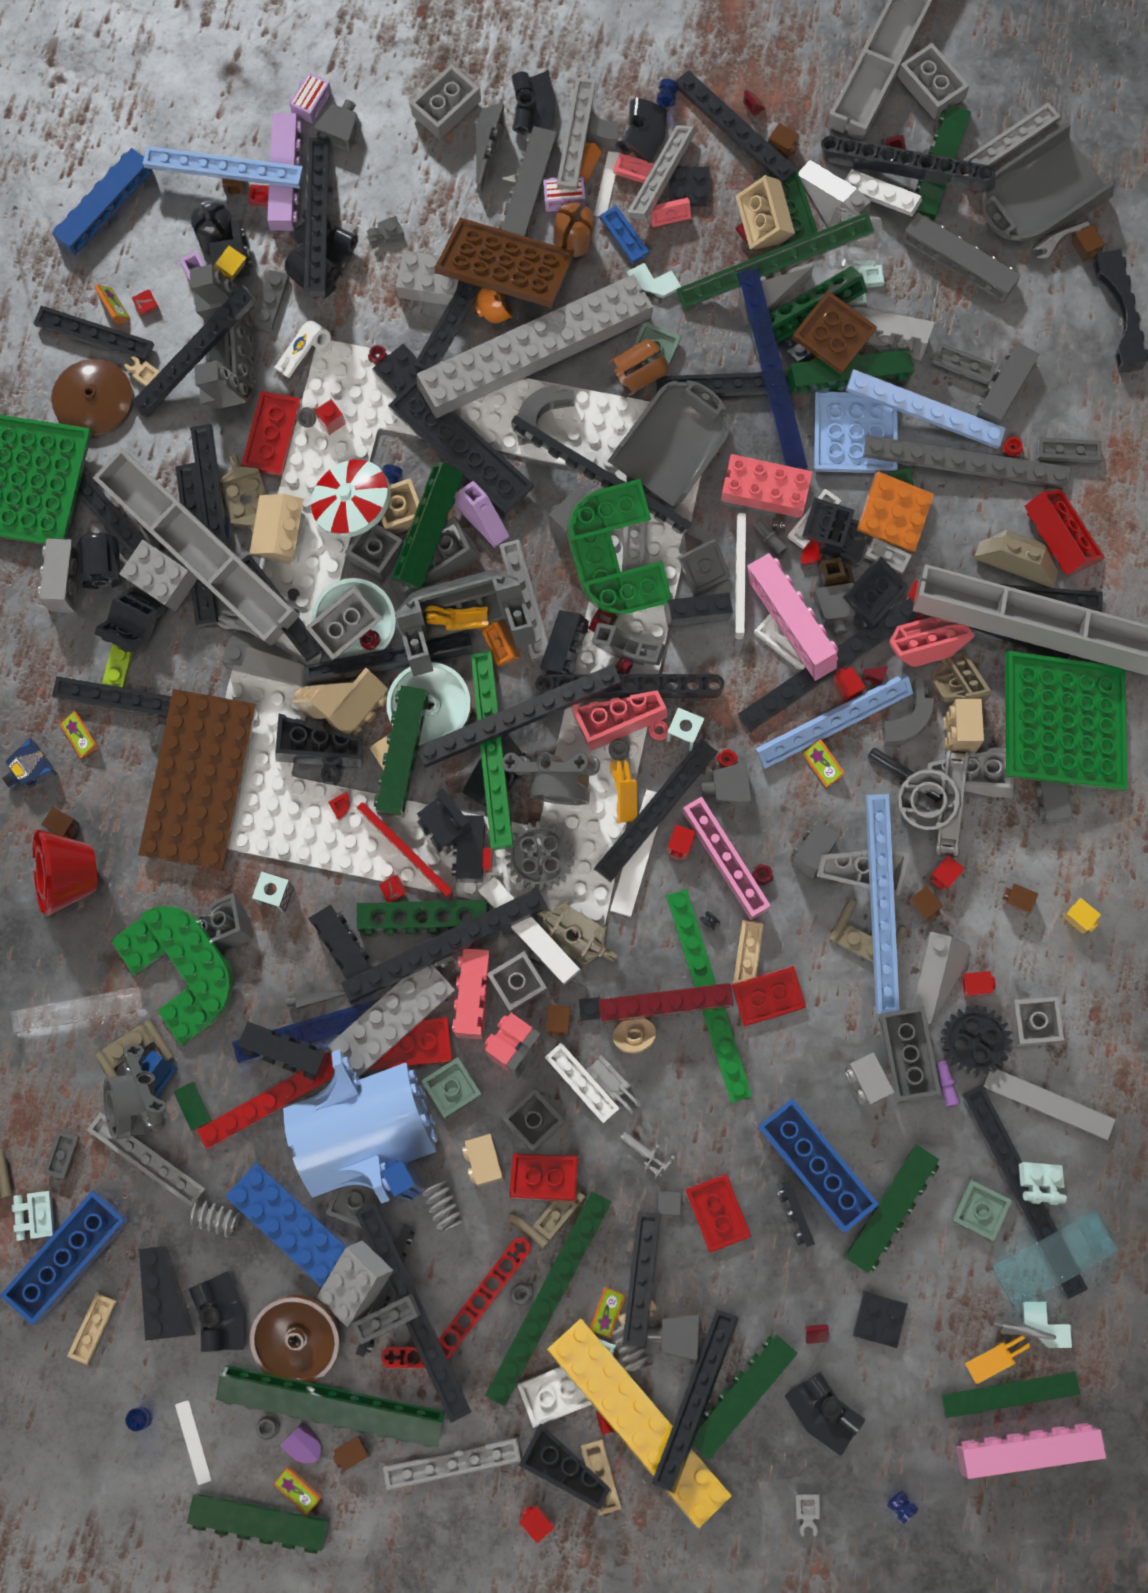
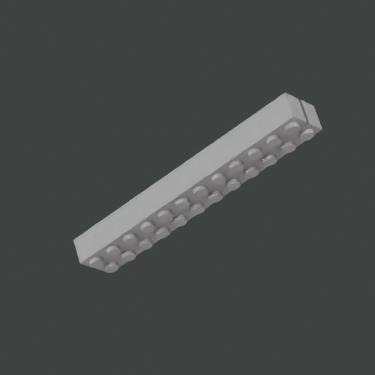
[827,0,935,141]
[417,274,653,418]
[93,448,300,646]
[912,564,1148,675]

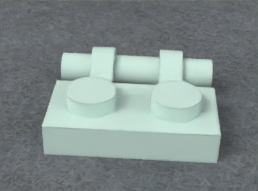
[1019,1162,1067,1205]
[12,1191,55,1241]

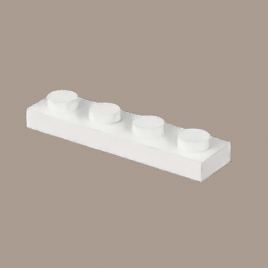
[844,169,922,216]
[545,1043,620,1124]

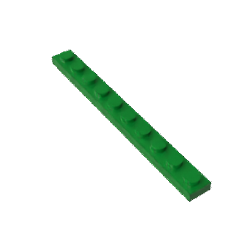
[471,650,514,851]
[666,889,752,1104]

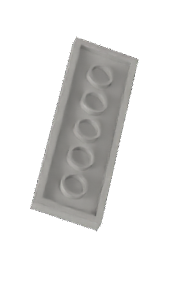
[328,965,455,1078]

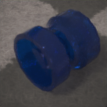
[656,79,679,107]
[382,464,403,485]
[125,1407,153,1431]
[886,1490,919,1524]

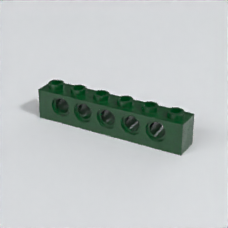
[747,266,868,351]
[357,900,488,936]

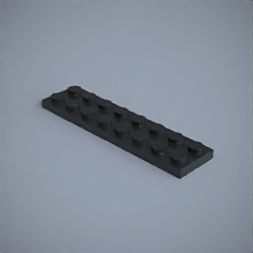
[388,378,534,515]

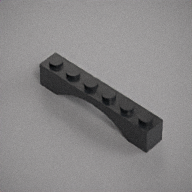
[1093,249,1148,373]

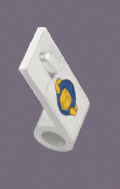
[274,321,331,378]

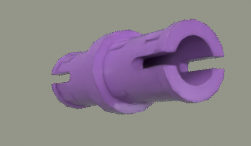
[936,1061,960,1107]

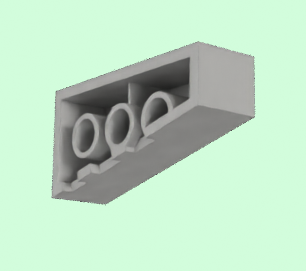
[853,306,935,361]

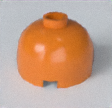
[475,288,513,323]

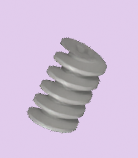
[422,1181,464,1232]
[190,1198,241,1238]
[612,1325,653,1371]

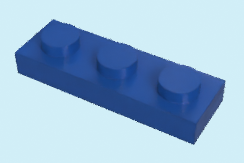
[600,205,649,265]

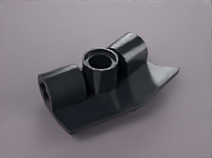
[511,70,556,135]
[616,98,667,163]
[289,209,358,271]
[462,736,533,807]
[188,1271,244,1352]
[785,1372,866,1456]

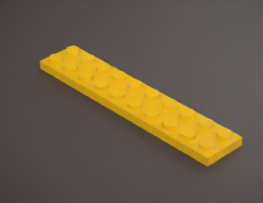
[546,1319,731,1528]

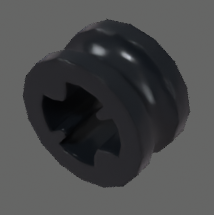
[321,765,341,785]
[699,910,721,931]

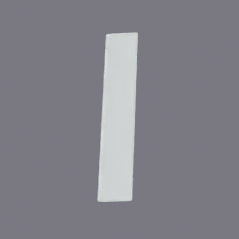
[594,151,620,216]
[175,1400,211,1485]

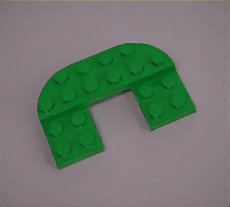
[567,479,672,614]
[111,906,235,1046]

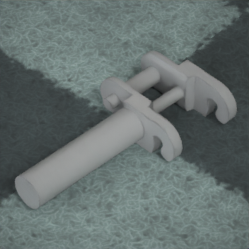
[620,1132,675,1178]

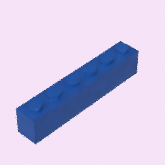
[52,148,153,256]
[381,1159,426,1202]

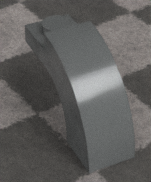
[586,110,619,149]
[591,623,666,666]

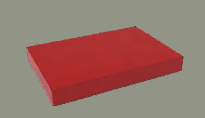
[731,965,806,1027]
[509,1153,579,1202]
[685,1173,751,1253]

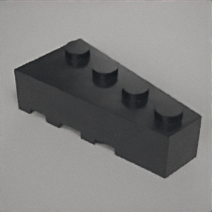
[275,713,363,768]
[308,904,374,980]
[238,1021,332,1081]
[139,1246,195,1341]
[519,1423,613,1512]

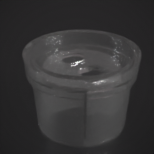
[827,207,882,270]

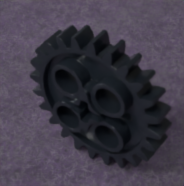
[940,1005,1013,1077]

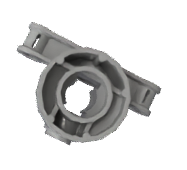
[898,750,970,857]

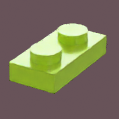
[102,644,134,688]

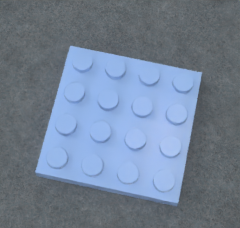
[814,392,897,474]

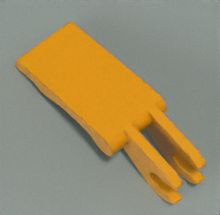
[425,606,488,630]
[610,760,637,824]
[964,1335,1031,1384]

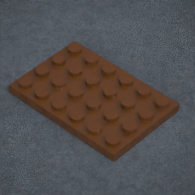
[434,217,575,308]

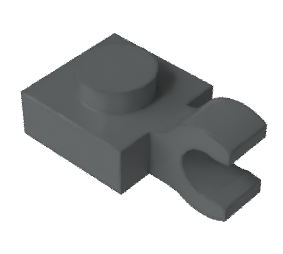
[367,216,404,244]

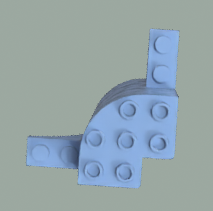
[283,1049,438,1204]

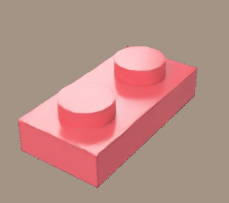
[613,153,654,183]
[650,198,691,228]

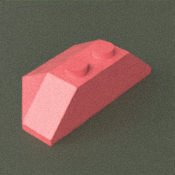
[889,617,974,667]

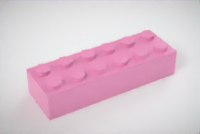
[748,553,838,681]
[956,1423,1106,1479]

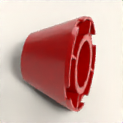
[32,830,97,917]

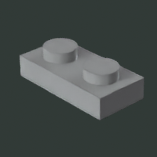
[864,537,912,575]

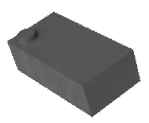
[880,1006,941,1103]

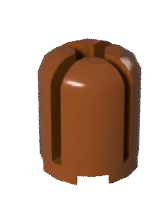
[552,202,595,257]
[609,339,668,396]

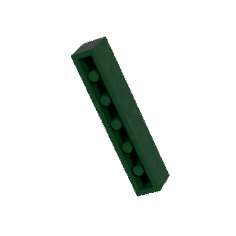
[911,105,972,222]
[787,349,914,396]
[391,462,463,589]
[374,685,430,817]
[843,1145,940,1274]
[693,1334,798,1460]
[187,1493,330,1554]

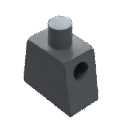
[314,100,359,151]
[813,583,855,635]
[701,762,751,806]
[648,1315,699,1360]

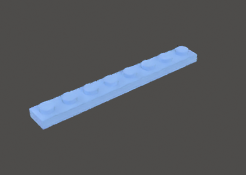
[143,146,304,188]
[845,370,1006,449]
[756,673,913,769]

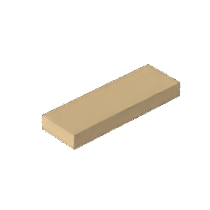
[733,920,764,983]
[67,1293,118,1366]
[581,1440,621,1515]

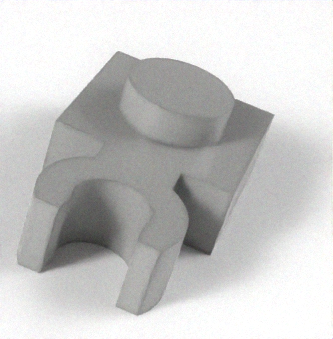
[795,1494,820,1536]

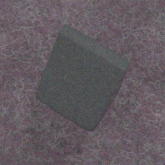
[679,533,702,554]

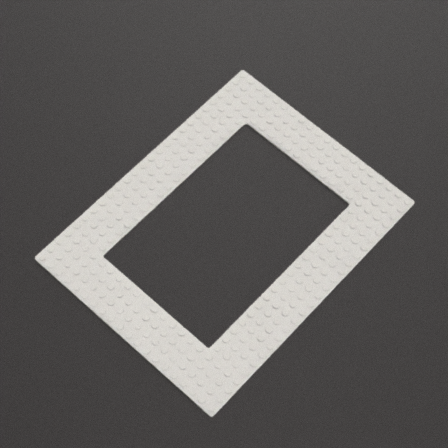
[225,340,701,927]

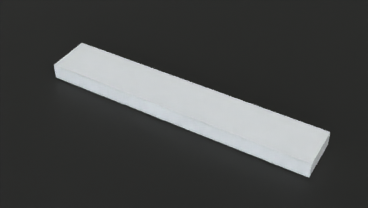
[735,513,746,639]
[610,789,658,917]
[478,877,580,985]

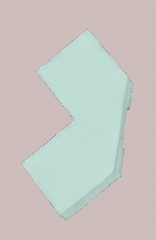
[627,263,681,299]
[847,264,884,308]
[1022,1301,1072,1348]

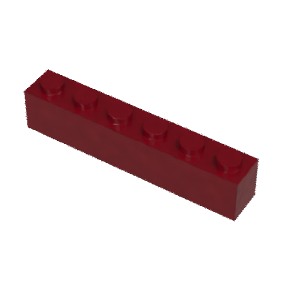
[599,983,734,1023]

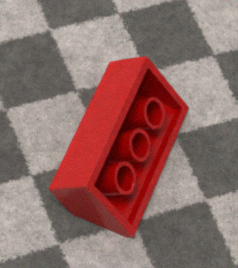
[1024,489,1105,575]

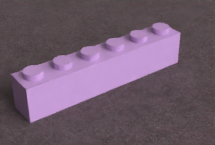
[267,113,302,231]

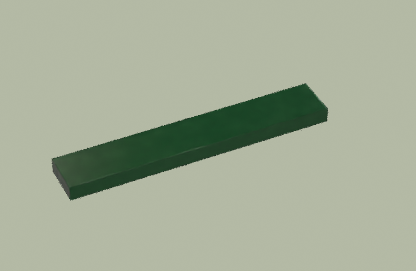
[941,1371,1081,1418]

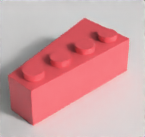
[571,690,667,751]
[452,949,490,1039]

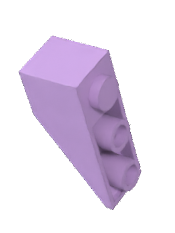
[454,481,510,548]

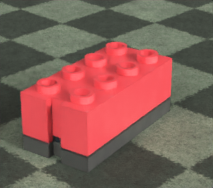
[721,454,813,521]
[484,1013,543,1079]

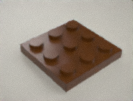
[792,291,877,374]

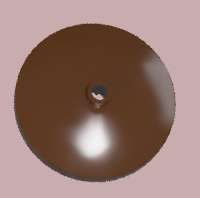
[51,359,134,438]
[250,1294,341,1383]

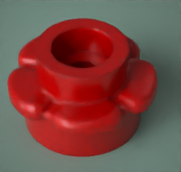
[1003,437,1023,457]
[717,749,738,768]

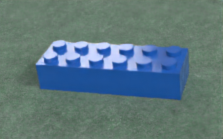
[757,1098,879,1234]
[225,1163,348,1288]
[0,1191,130,1325]

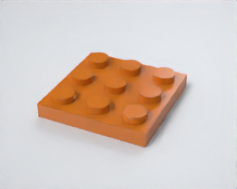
[856,471,934,553]

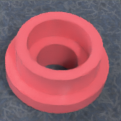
[649,720,669,741]

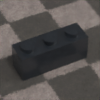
[664,593,733,628]
[540,610,589,674]
[452,815,485,883]

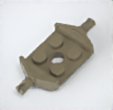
[220,454,266,534]
[537,901,618,965]

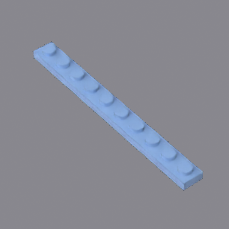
[865,794,900,1014]

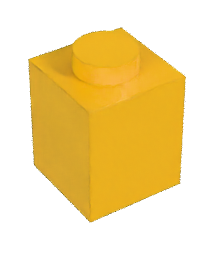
[215,246,246,281]
[1063,898,1101,934]

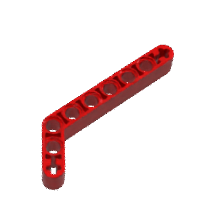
[381,1238,531,1368]

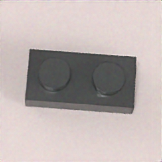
[43,1130,80,1180]

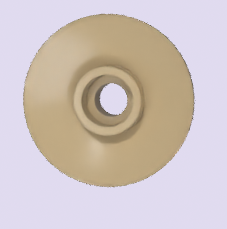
[613,1019,656,1053]

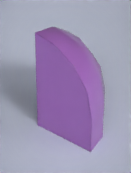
[280,1422,321,1464]

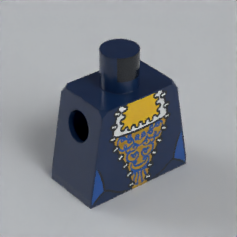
[2,738,58,789]

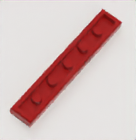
[357,802,453,900]

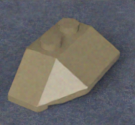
[974,530,1059,588]
[931,650,991,704]

